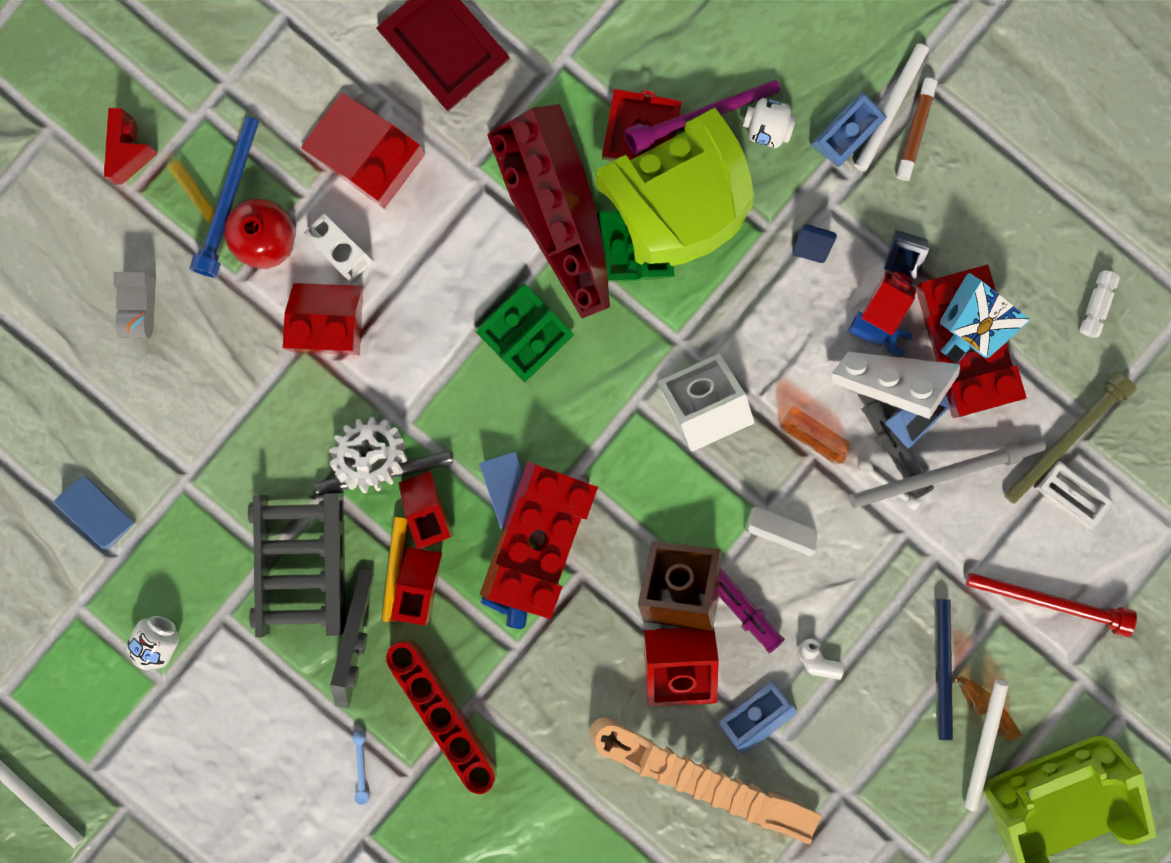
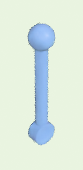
[352,731,370,805]

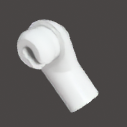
[798,639,844,680]

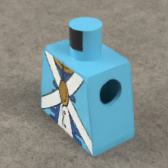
[940,273,1031,364]

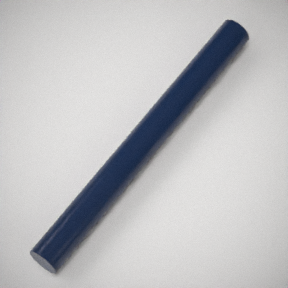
[936,599,953,740]

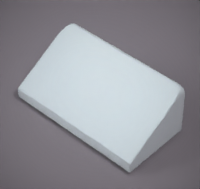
[744,506,817,556]

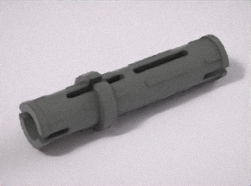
[861,400,934,499]

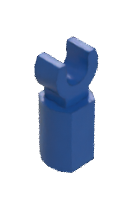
[848,311,913,357]

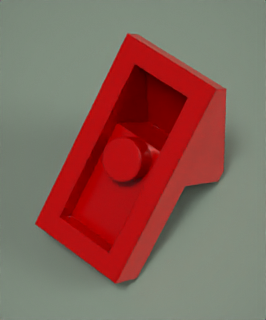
[104,108,157,185]

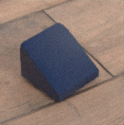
[792,224,837,263]
[884,230,929,279]

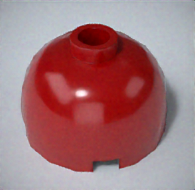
[224,199,296,269]

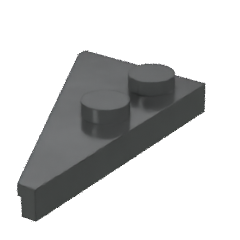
[330,570,374,708]

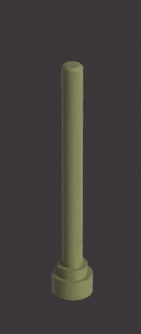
[1005,371,1137,504]

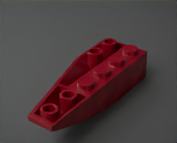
[487,104,610,319]

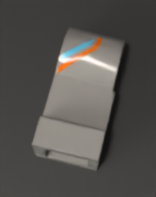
[114,272,156,338]

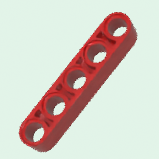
[386,639,497,794]

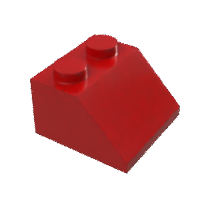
[282,283,363,355]
[644,626,719,707]

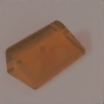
[779,406,849,464]

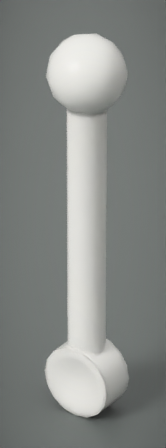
[858,461,920,510]

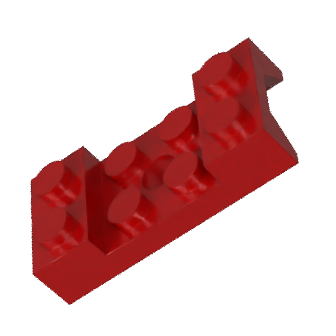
[915,264,1027,418]
[480,461,598,620]

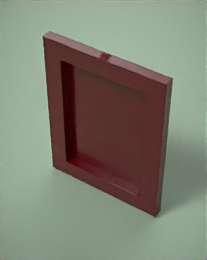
[376,0,510,112]

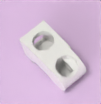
[304,214,373,282]

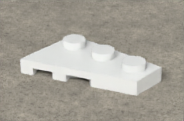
[832,352,960,419]

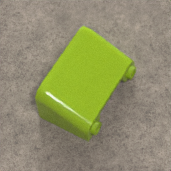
[983,736,1157,863]

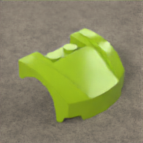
[596,108,754,266]

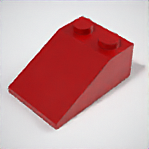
[301,93,425,209]

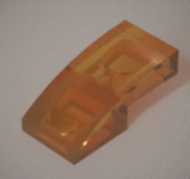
[956,676,1022,742]

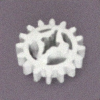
[329,417,407,493]

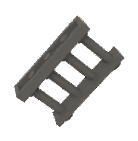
[248,493,346,637]

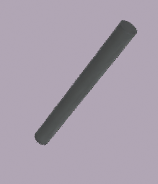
[315,450,453,496]

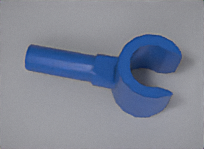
[481,597,527,629]

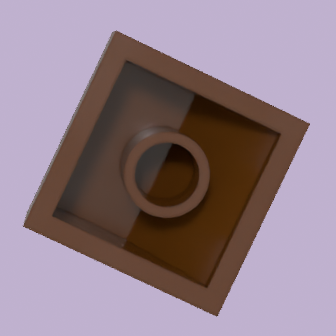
[638,541,721,631]

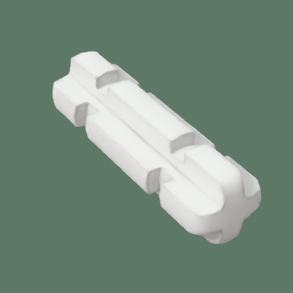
[1080,270,1120,338]

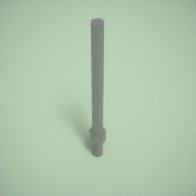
[849,438,1046,508]

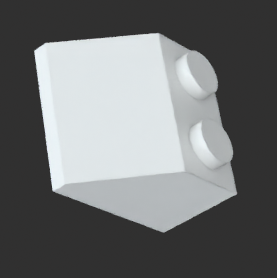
[657,353,755,452]

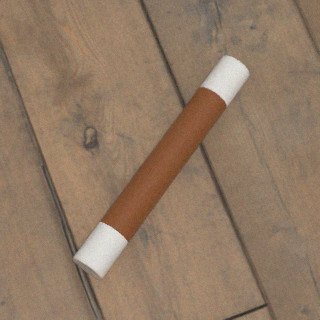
[896,78,938,181]

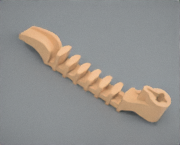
[589,717,823,845]

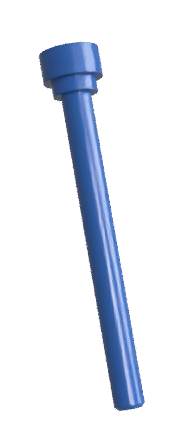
[189,116,259,278]

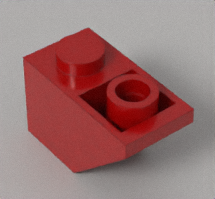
[861,270,916,336]
[398,471,455,550]
[390,547,443,626]

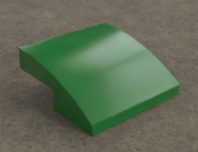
[597,211,675,283]
[474,283,574,383]

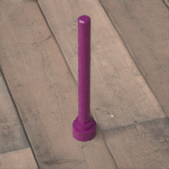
[625,80,781,155]

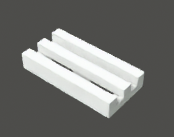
[1035,460,1115,530]

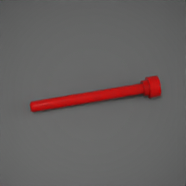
[965,573,1137,638]

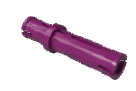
[719,567,785,654]

